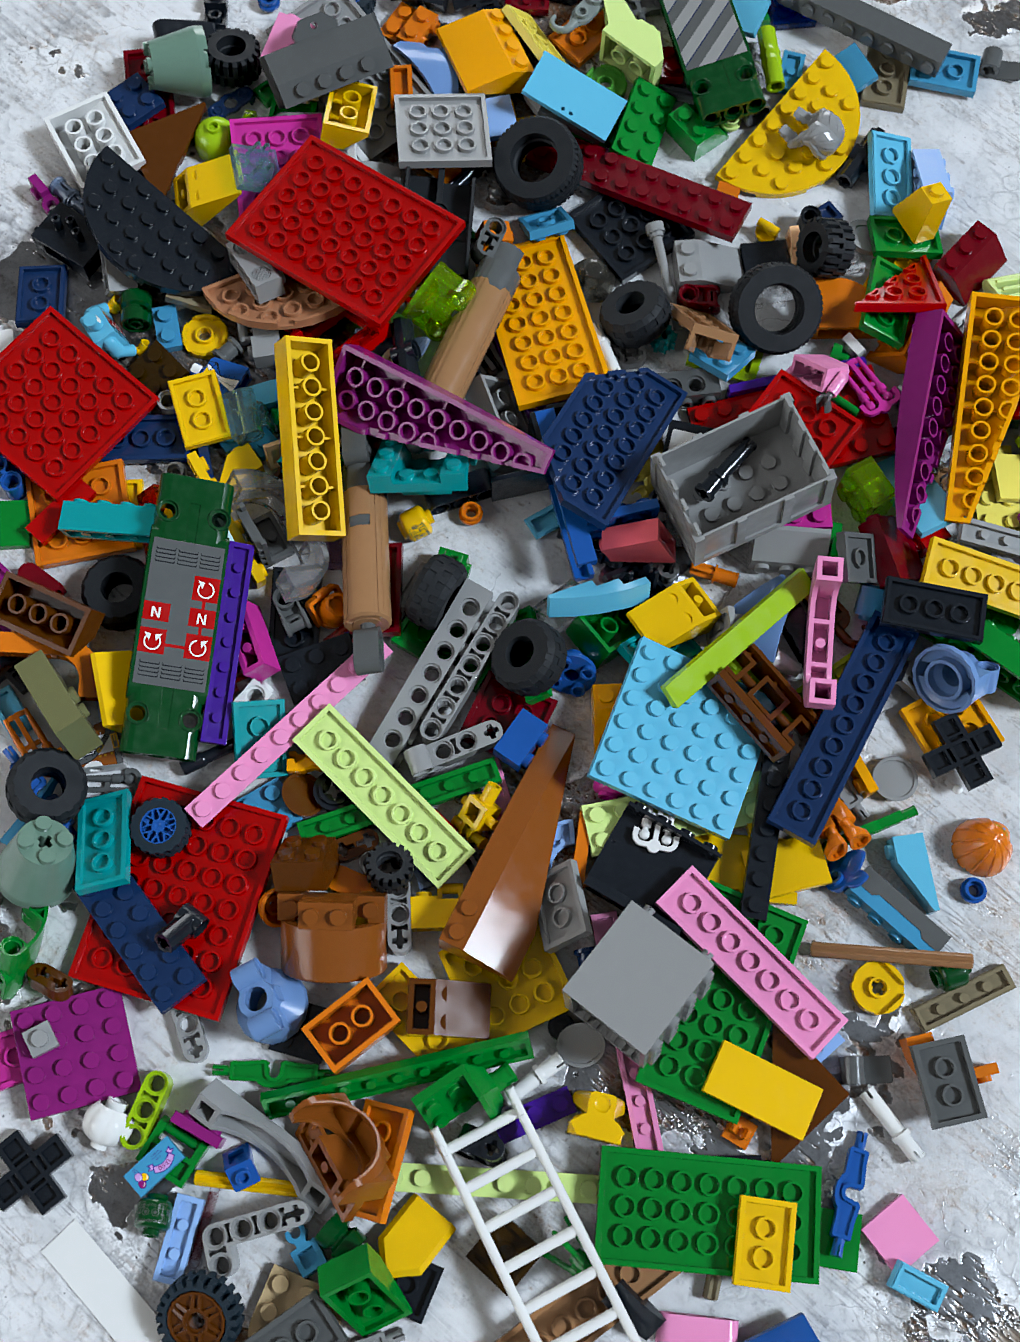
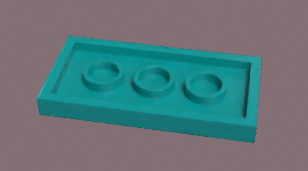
[75,789,132,896]

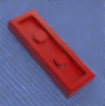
[25,479,98,547]

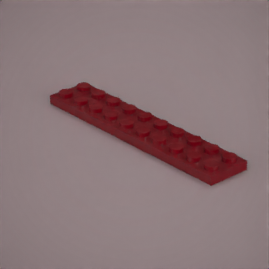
[525,137,752,243]

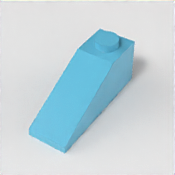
[884,833,940,915]

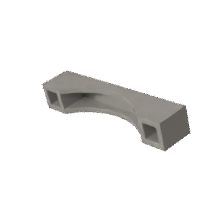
[188,1078,331,1214]

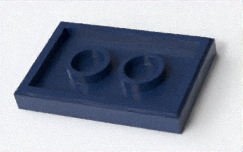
[15,264,68,328]

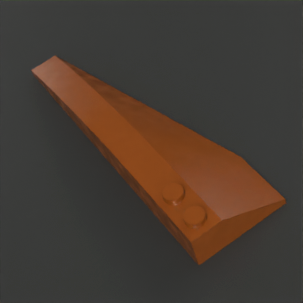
[439,724,575,982]

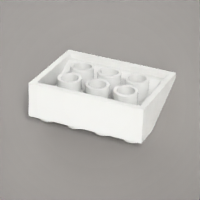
[43,91,146,194]

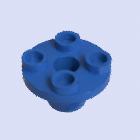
[551,649,597,697]

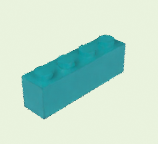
[58,498,167,543]

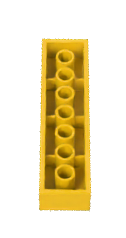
[274,335,346,542]

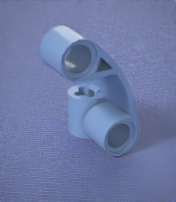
[392,41,459,94]
[733,574,789,663]

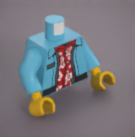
[80,295,150,361]

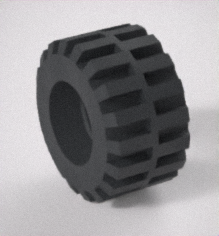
[206,28,262,89]
[796,217,856,279]

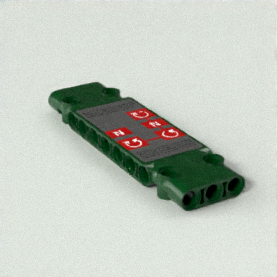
[119,473,234,762]

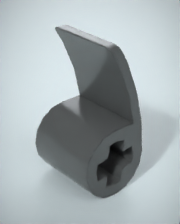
[979,46,1020,82]
[839,1055,893,1085]

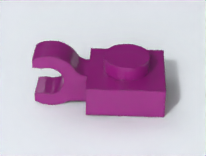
[28,173,59,215]

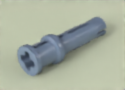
[49,176,84,216]

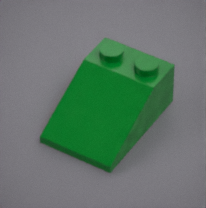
[565,609,638,669]
[317,1243,412,1337]

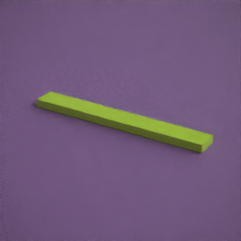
[660,568,811,708]

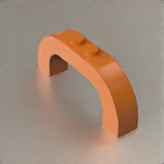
[0,630,98,701]

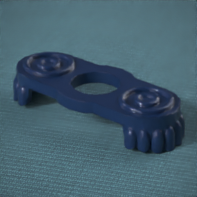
[207,86,256,118]

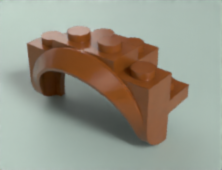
[288,1092,395,1222]

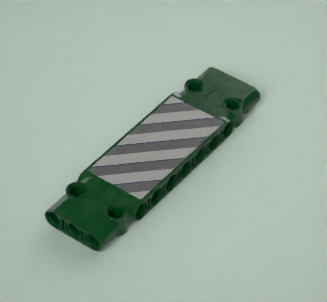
[659,0,766,128]

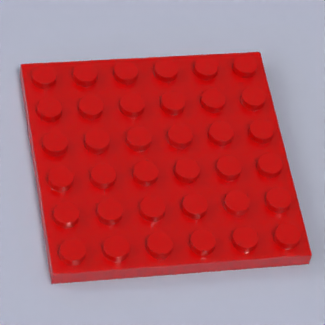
[0,306,160,502]

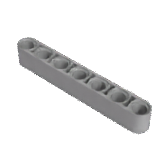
[420,591,520,745]

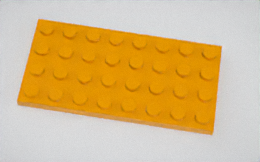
[475,234,608,411]

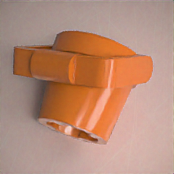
[305,583,344,629]

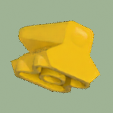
[566,1090,626,1145]

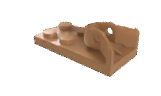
[669,302,739,362]

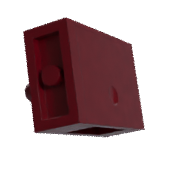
[858,513,923,589]

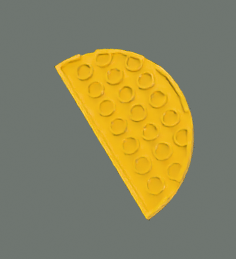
[715,49,860,198]

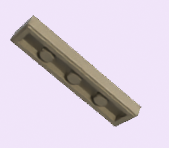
[909,964,1017,1034]

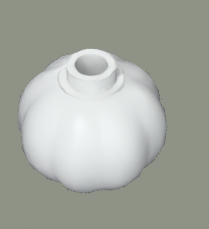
[82,1096,134,1151]

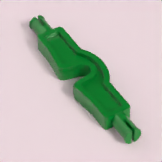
[821,805,918,853]
[212,1060,336,1089]

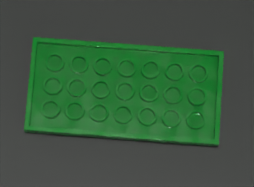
[634,880,808,1125]
[594,1145,822,1285]

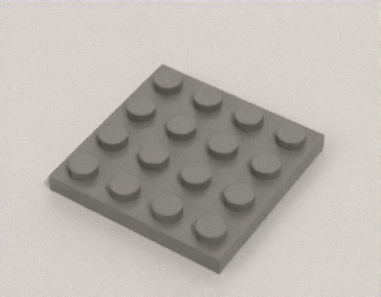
[394,93,492,169]

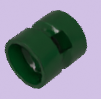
[120,288,152,333]
[314,1212,367,1258]

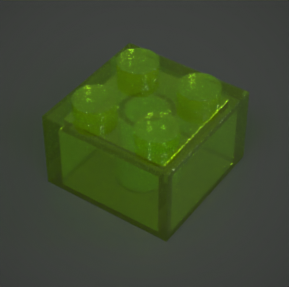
[836,456,895,524]

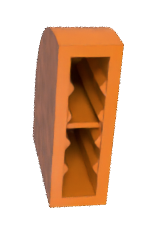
[812,278,876,339]

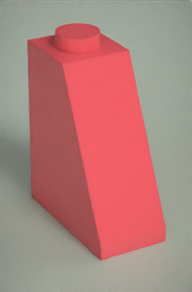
[599,518,676,563]

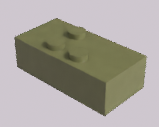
[14,649,103,760]

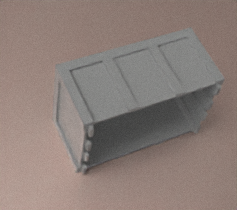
[650,392,837,567]

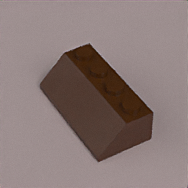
[0,571,105,657]

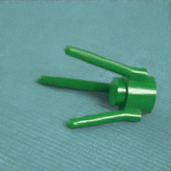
[542,1215,592,1276]

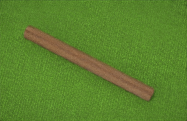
[810,942,974,969]

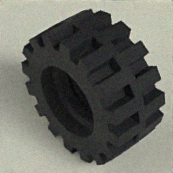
[366,842,414,894]

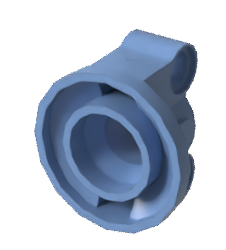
[912,643,1000,714]
[230,958,309,1045]

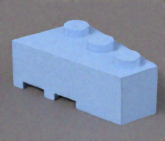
[911,149,954,230]

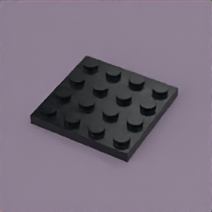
[569,193,695,285]

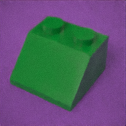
[666,103,729,162]

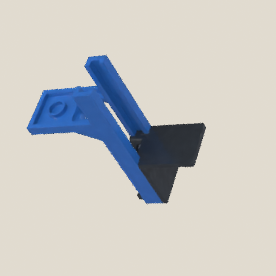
[491,401,660,582]

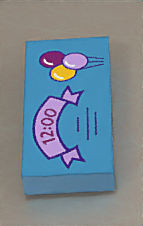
[123,1136,186,1198]

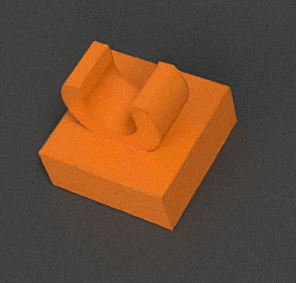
[720,1115,758,1151]

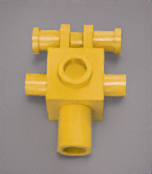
[450,781,502,849]

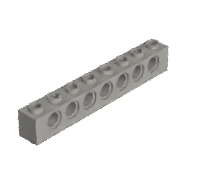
[370,578,495,768]

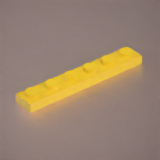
[186,451,268,589]

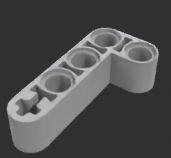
[359,851,413,956]
[202,1199,314,1279]

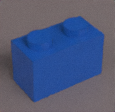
[493,708,549,772]

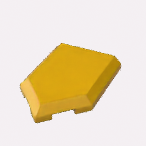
[378,1193,456,1278]

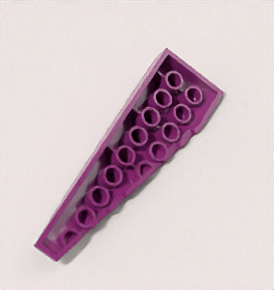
[895,309,963,539]

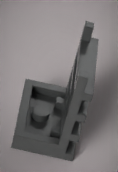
[235,502,295,569]

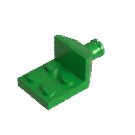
[411,1061,518,1129]

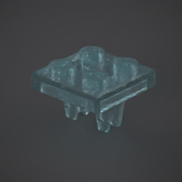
[229,141,280,193]

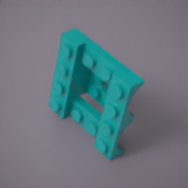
[366,439,478,495]

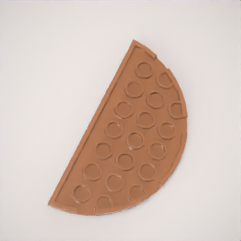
[202,273,346,330]

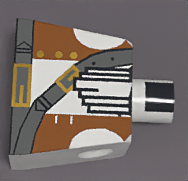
[66,721,129,774]

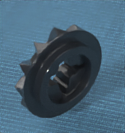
[313,773,352,811]

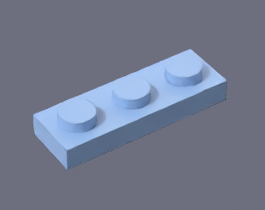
[152,1193,206,1285]

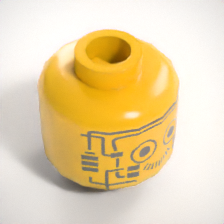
[397,505,435,542]

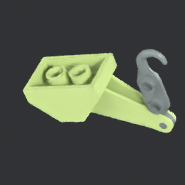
[549,0,664,88]

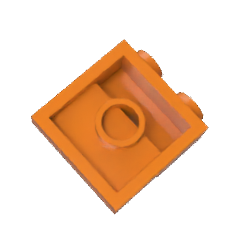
[381,2,440,46]

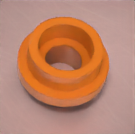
[459,501,483,526]

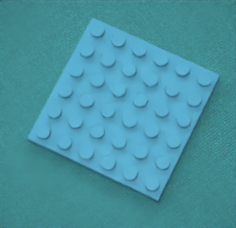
[586,636,776,841]

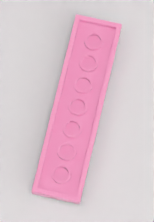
[654,865,849,1060]

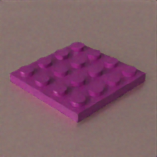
[10,987,141,1121]

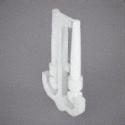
[632,805,680,854]

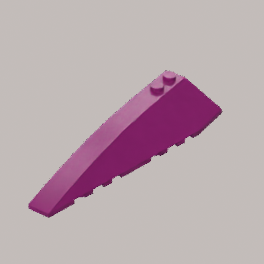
[334,344,556,474]

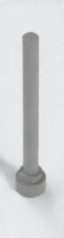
[645,221,683,331]

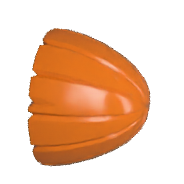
[951,818,1013,877]

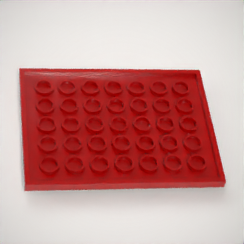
[225,135,466,330]
[68,775,290,1022]

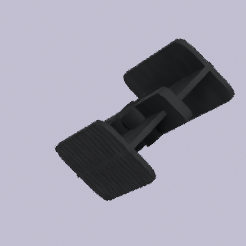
[404,166,476,290]

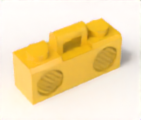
[410,883,463,932]

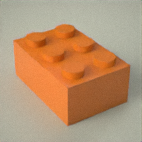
[301,977,402,1075]

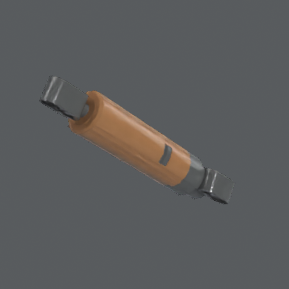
[405,217,524,454]
[341,425,392,676]

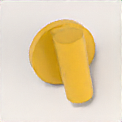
[755,217,781,242]

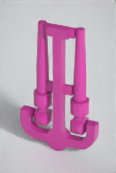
[846,357,900,417]

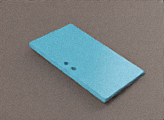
[521,51,628,143]

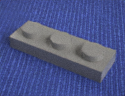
[956,516,1020,559]

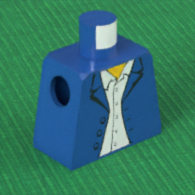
[190,357,252,415]

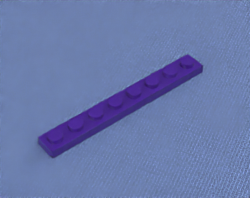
[199,541,255,746]

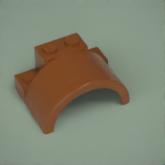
[277,891,388,983]

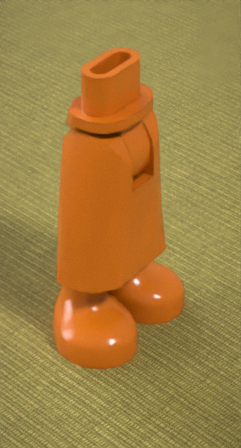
[819,798,871,861]

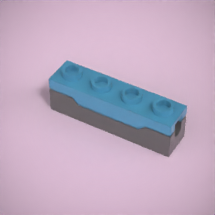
[843,866,951,951]

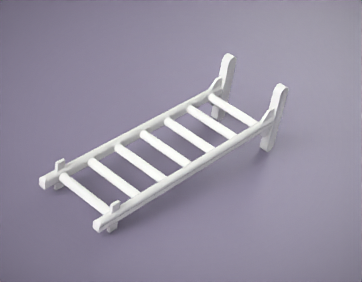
[429,1086,642,1342]

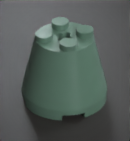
[142,25,212,98]
[0,816,76,909]

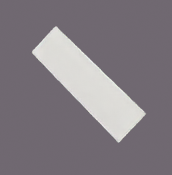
[41,1219,165,1342]

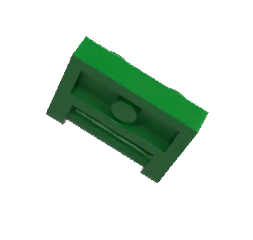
[135,1115,211,1189]

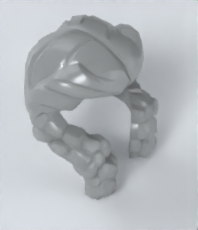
[778,107,845,161]

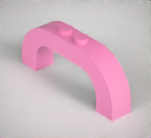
[803,555,844,710]

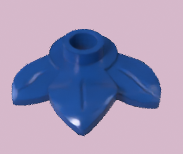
[825,850,869,893]

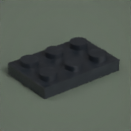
[277,632,366,706]

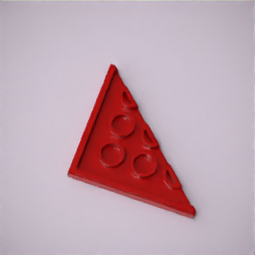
[853,255,947,312]

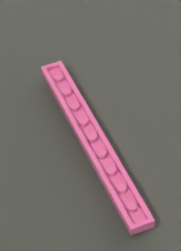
[184,642,393,828]
[590,911,664,1151]

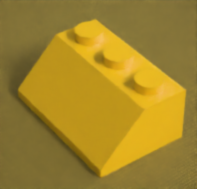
[320,82,378,150]
[90,650,144,733]

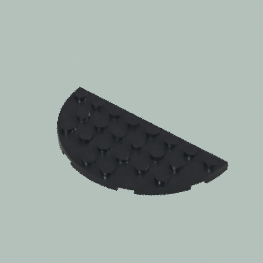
[83,146,238,296]

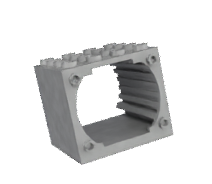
[562,901,715,1068]

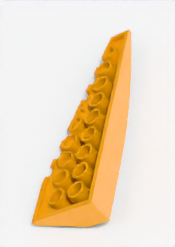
[944,291,1020,525]

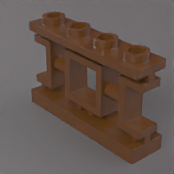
[705,643,819,763]

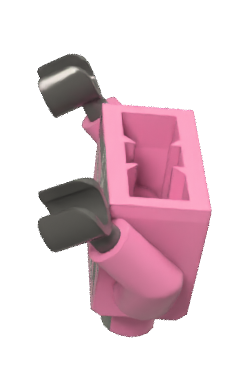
[774,354,849,413]

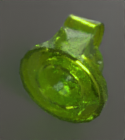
[401,261,476,342]

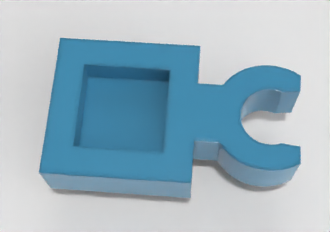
[285,1225,328,1279]

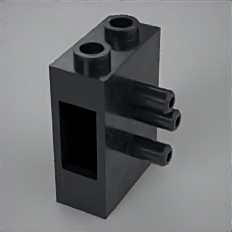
[31,202,101,280]

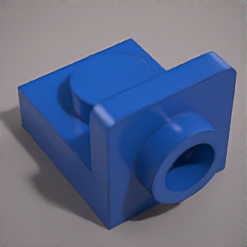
[222,1142,261,1192]

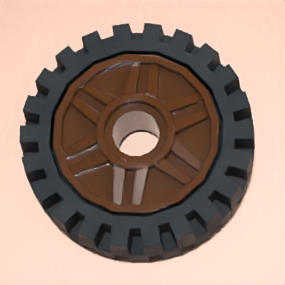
[156,1269,245,1342]

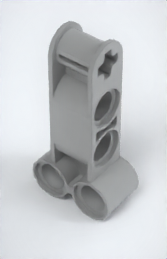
[403,720,503,781]

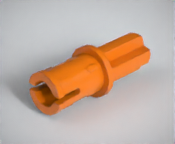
[689,563,739,588]

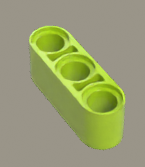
[120,1070,173,1150]

